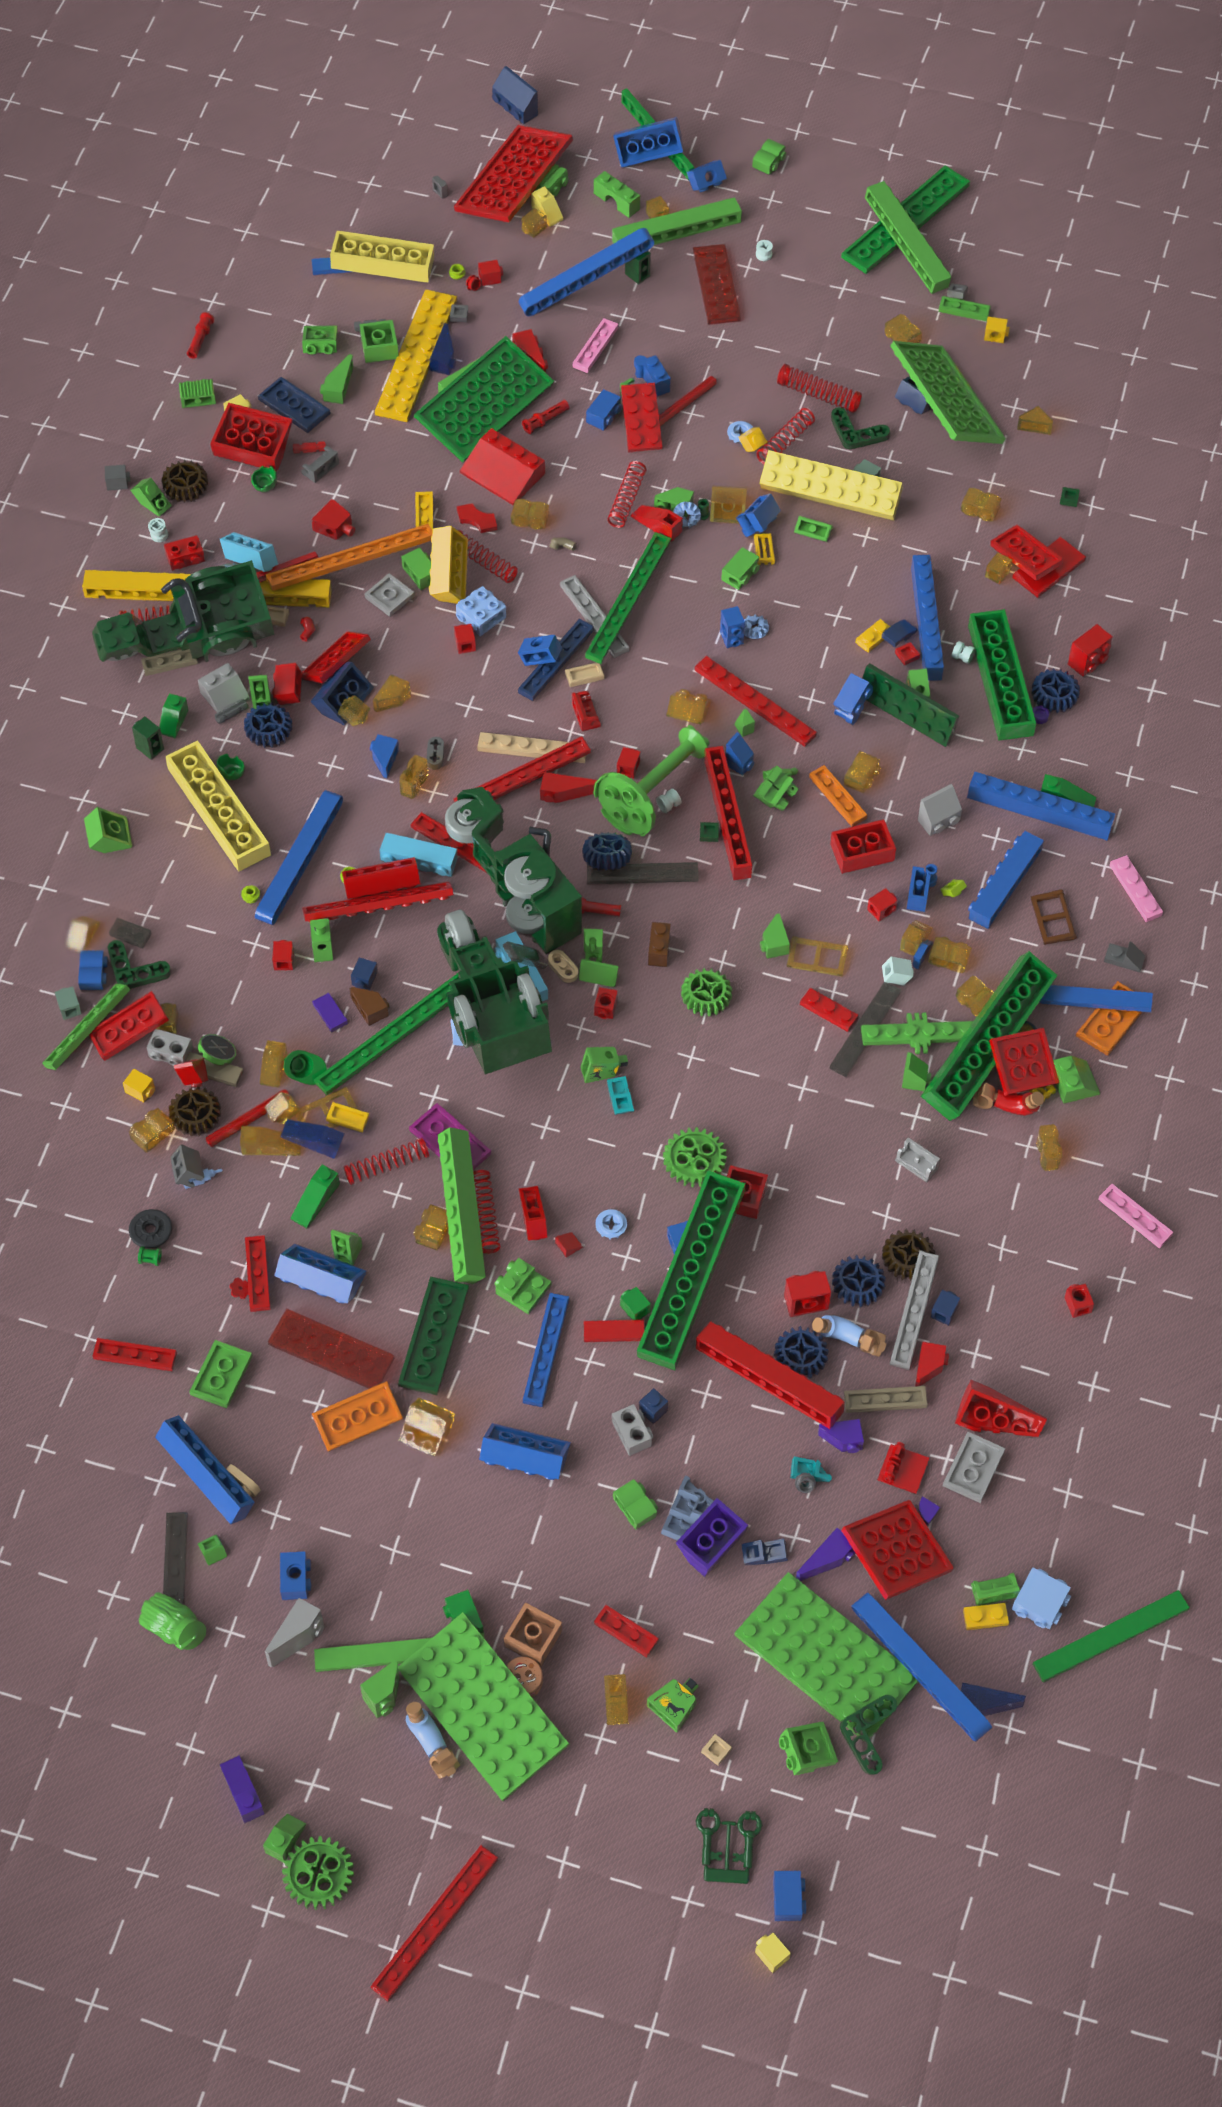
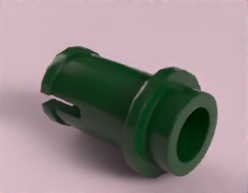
[698,499,710,520]

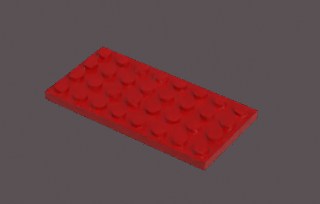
[454,125,573,223]

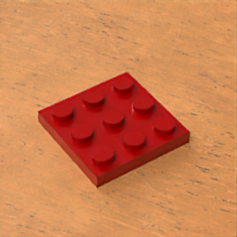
[989,1028,1059,1096]

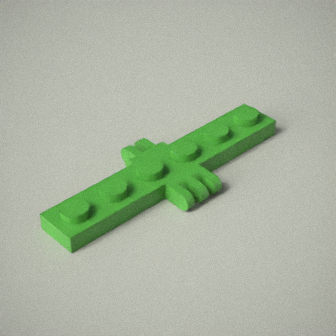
[861,1012,973,1054]

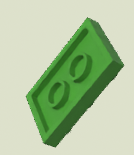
[189,1340,253,1408]

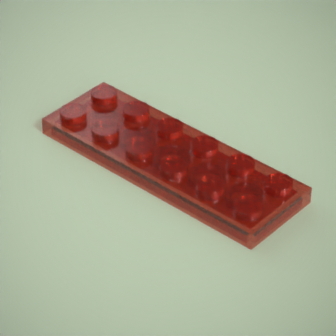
[693,244,741,325]
[268,1308,395,1389]

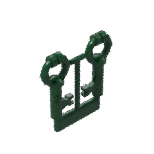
[695,1808,763,1884]

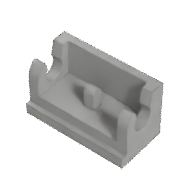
[895,1138,940,1182]

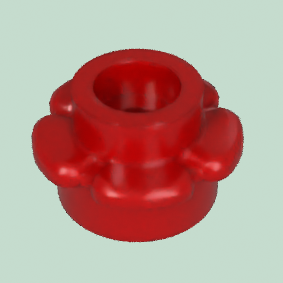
[466,275,481,291]

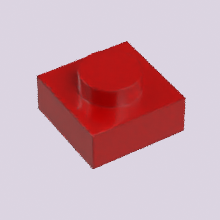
[895,642,920,666]

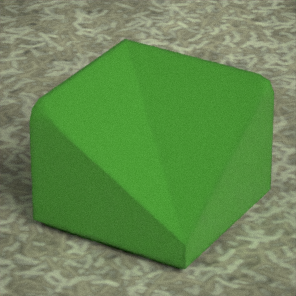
[735,709,755,737]

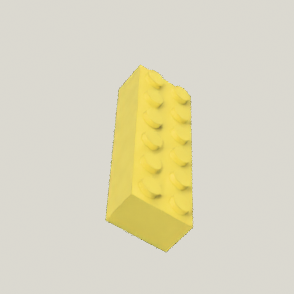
[330,231,434,283]

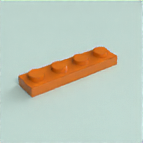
[809,765,867,827]

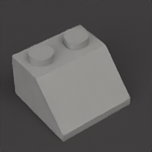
[198,663,250,713]
[918,784,962,836]

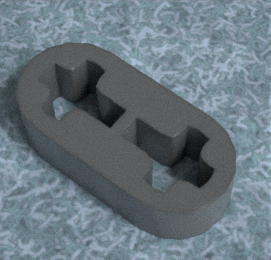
[426,737,444,770]

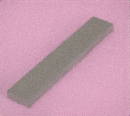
[560,575,629,658]
[889,1251,939,1370]

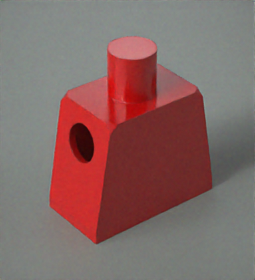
[311,499,355,540]

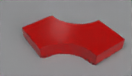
[456,503,498,533]

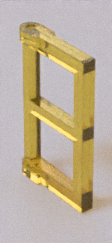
[787,936,849,977]
[293,1087,358,1139]

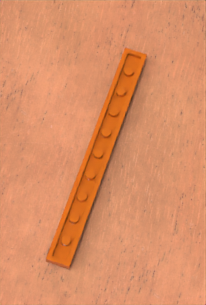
[266,524,433,591]

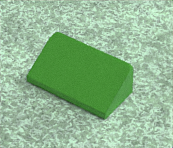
[794,516,833,542]
[579,959,618,987]

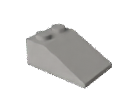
[265,1598,324,1667]

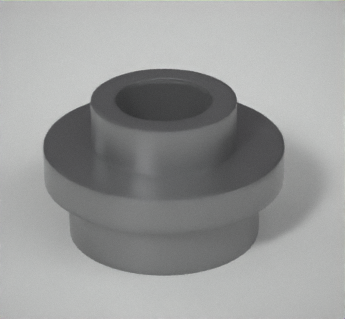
[795,1473,816,1493]

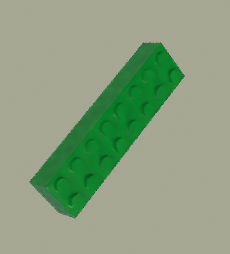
[968,609,1036,741]

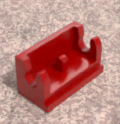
[572,691,601,731]

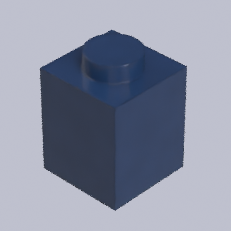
[351,957,378,990]
[930,1290,960,1326]
[639,1388,668,1424]

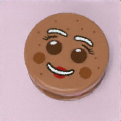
[506,1657,543,1697]

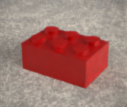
[830,819,896,874]

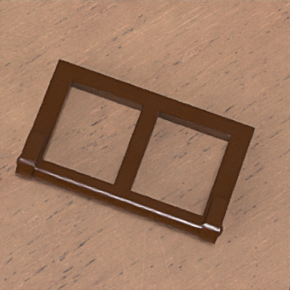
[1030,889,1077,945]

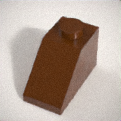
[349,987,390,1026]

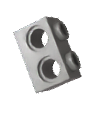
[147,1029,193,1066]
[612,1404,653,1456]

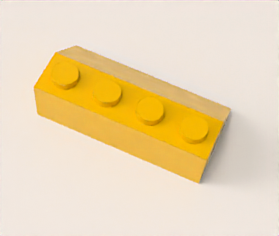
[429,526,468,604]

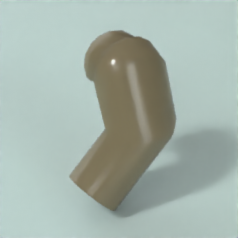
[549,537,576,551]

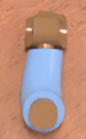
[812,1315,886,1357]
[406,1702,460,1779]

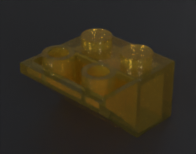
[666,689,712,725]
[399,1398,455,1457]

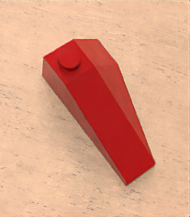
[955,1380,1047,1437]

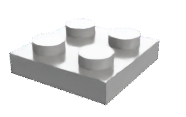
[365,573,415,617]

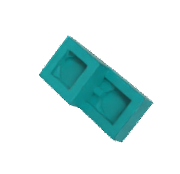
[607,1076,634,1115]

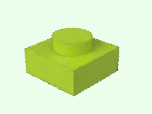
[940,879,967,897]

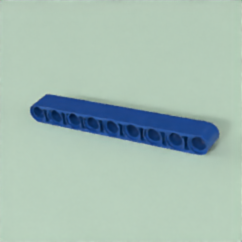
[518,228,654,317]
[255,790,343,925]
[851,1592,992,1742]

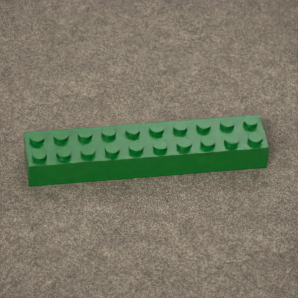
[920,951,1057,1121]
[637,1171,745,1371]

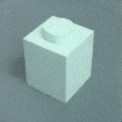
[882,956,914,986]

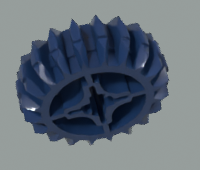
[1031,668,1080,714]
[244,702,293,748]
[582,832,632,871]
[832,1255,886,1308]
[774,1326,829,1379]

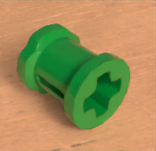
[138,1246,162,1266]

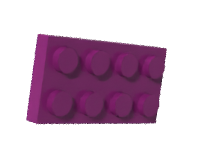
[409,1103,491,1170]

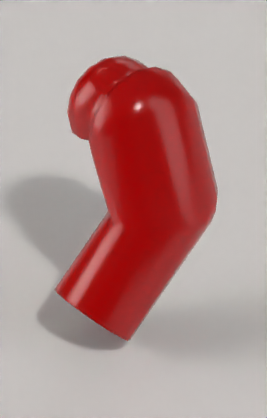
[300,616,315,642]

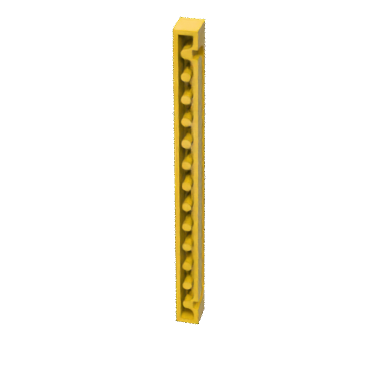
[82,570,332,608]

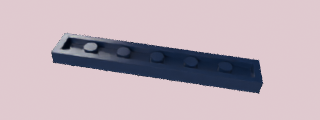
[518,618,594,701]

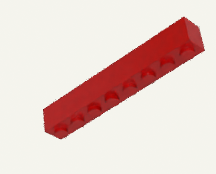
[704,746,752,881]
[696,1321,845,1429]

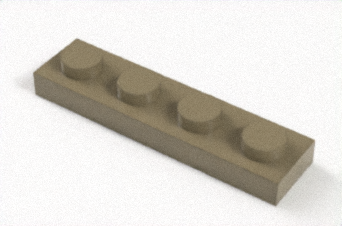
[844,1386,927,1413]

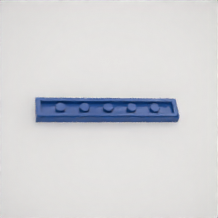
[1039,985,1153,1012]
[523,1293,570,1407]

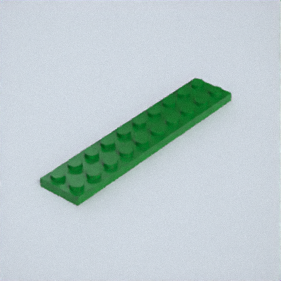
[841,165,970,274]

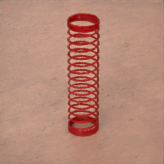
[777,364,862,413]

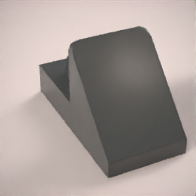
[1104,941,1145,972]

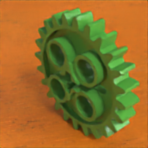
[663,1127,727,1187]
[282,1836,354,1910]

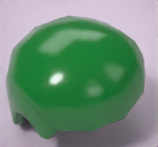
[251,466,277,492]
[216,753,245,780]

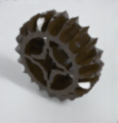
[161,460,208,502]
[168,1086,221,1137]
[882,1228,936,1281]

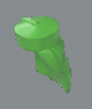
[139,1592,206,1650]

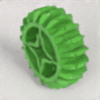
[681,968,732,1017]

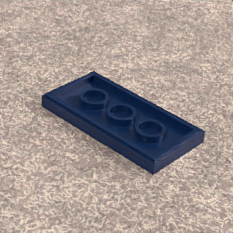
[258,377,331,433]

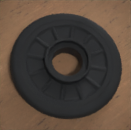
[129,1209,172,1249]

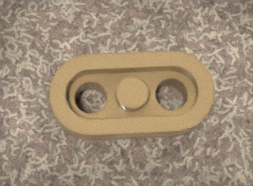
[548,950,578,983]
[226,1464,261,1497]

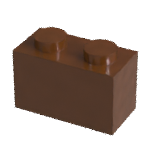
[648,922,671,967]

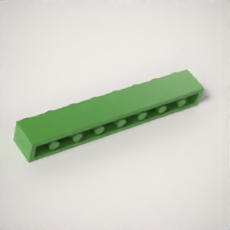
[865,181,951,294]
[612,197,742,245]
[438,1127,486,1284]

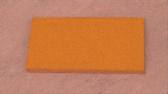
[1076,981,1142,1056]
[312,1381,403,1452]

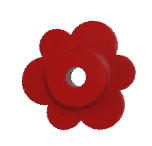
[229,1277,249,1299]

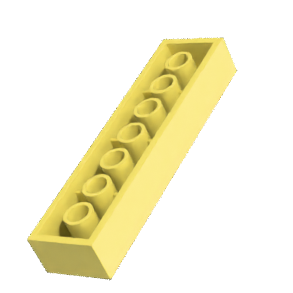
[759,450,903,520]
[166,740,271,872]

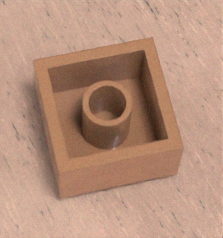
[504,1602,562,1666]

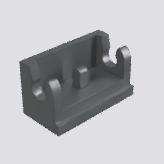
[301,446,339,483]
[170,1144,204,1187]

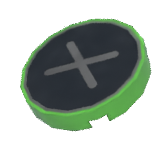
[198,1034,236,1065]

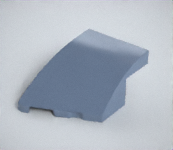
[661,1475,713,1541]

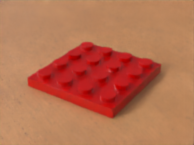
[841,1499,954,1600]

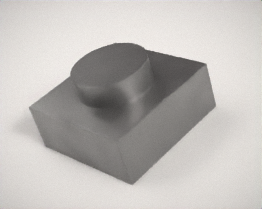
[432,175,448,199]
[947,283,968,299]
[450,304,468,323]

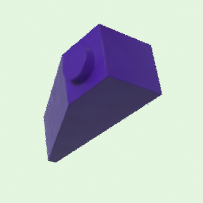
[796,1528,856,1581]
[219,1755,264,1823]

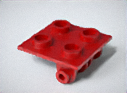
[877,1442,929,1494]

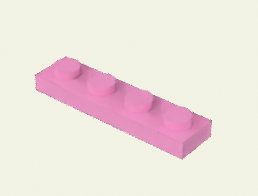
[573,318,618,373]
[1110,855,1163,922]
[1098,1184,1173,1248]

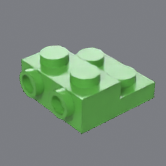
[302,326,338,354]
[495,1257,551,1315]
[779,1722,838,1775]

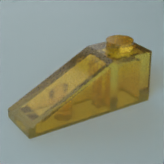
[240,1126,302,1156]

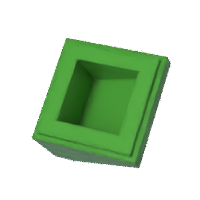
[198,1534,227,1565]

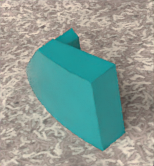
[790,1456,832,1482]

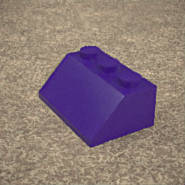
[676,1498,748,1577]

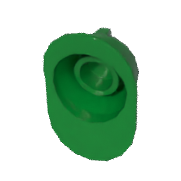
[284,1050,327,1085]

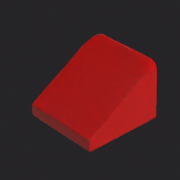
[555,1232,583,1258]

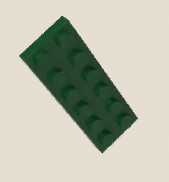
[862,663,960,747]
[398,1276,469,1395]

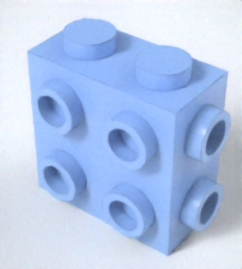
[456,586,506,636]
[1012,1568,1071,1629]

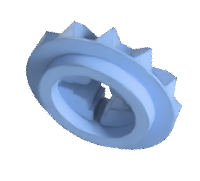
[727,421,753,444]
[673,502,701,528]
[744,614,769,639]
[596,1209,627,1239]

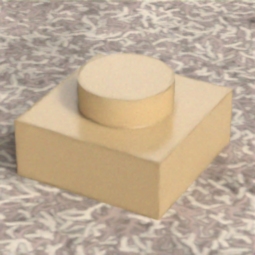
[701,1734,732,1766]

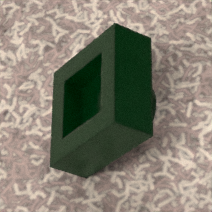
[1060,487,1080,507]
[700,822,719,842]

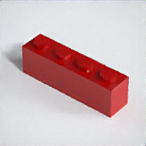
[342,857,420,899]

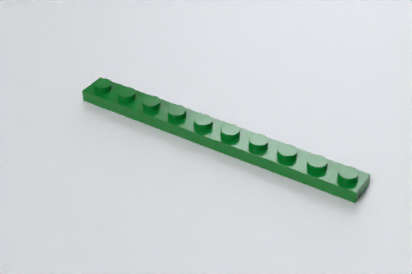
[585,532,671,664]
[314,973,459,1095]

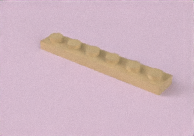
[477,732,586,763]

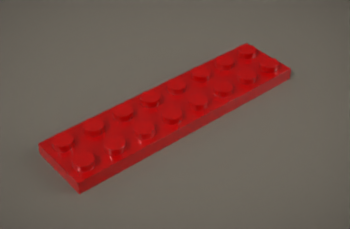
[302,881,454,923]

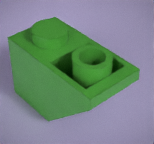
[131,478,172,516]
[654,487,694,518]

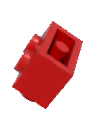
[164,535,205,571]
[272,662,302,705]

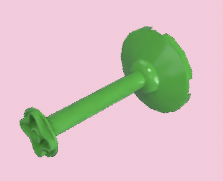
[594,725,710,836]

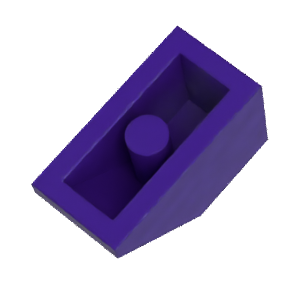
[818,1419,864,1453]

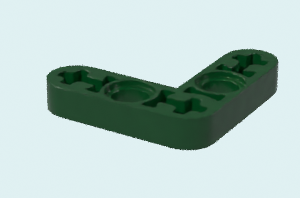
[831,407,890,450]
[108,940,171,989]
[840,1695,897,1775]

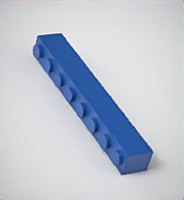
[911,555,944,681]
[967,772,1116,841]

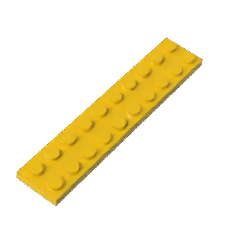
[375,289,457,422]

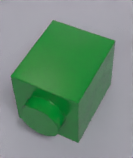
[620,1287,651,1320]

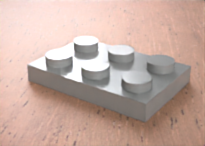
[943,1432,1005,1503]

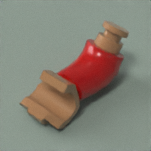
[972,1083,1044,1116]

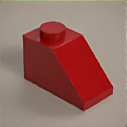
[174,1058,208,1088]
[915,1342,949,1387]

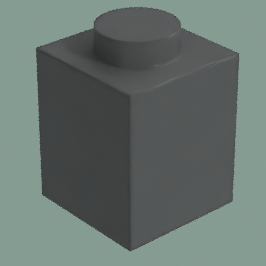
[105,465,131,491]

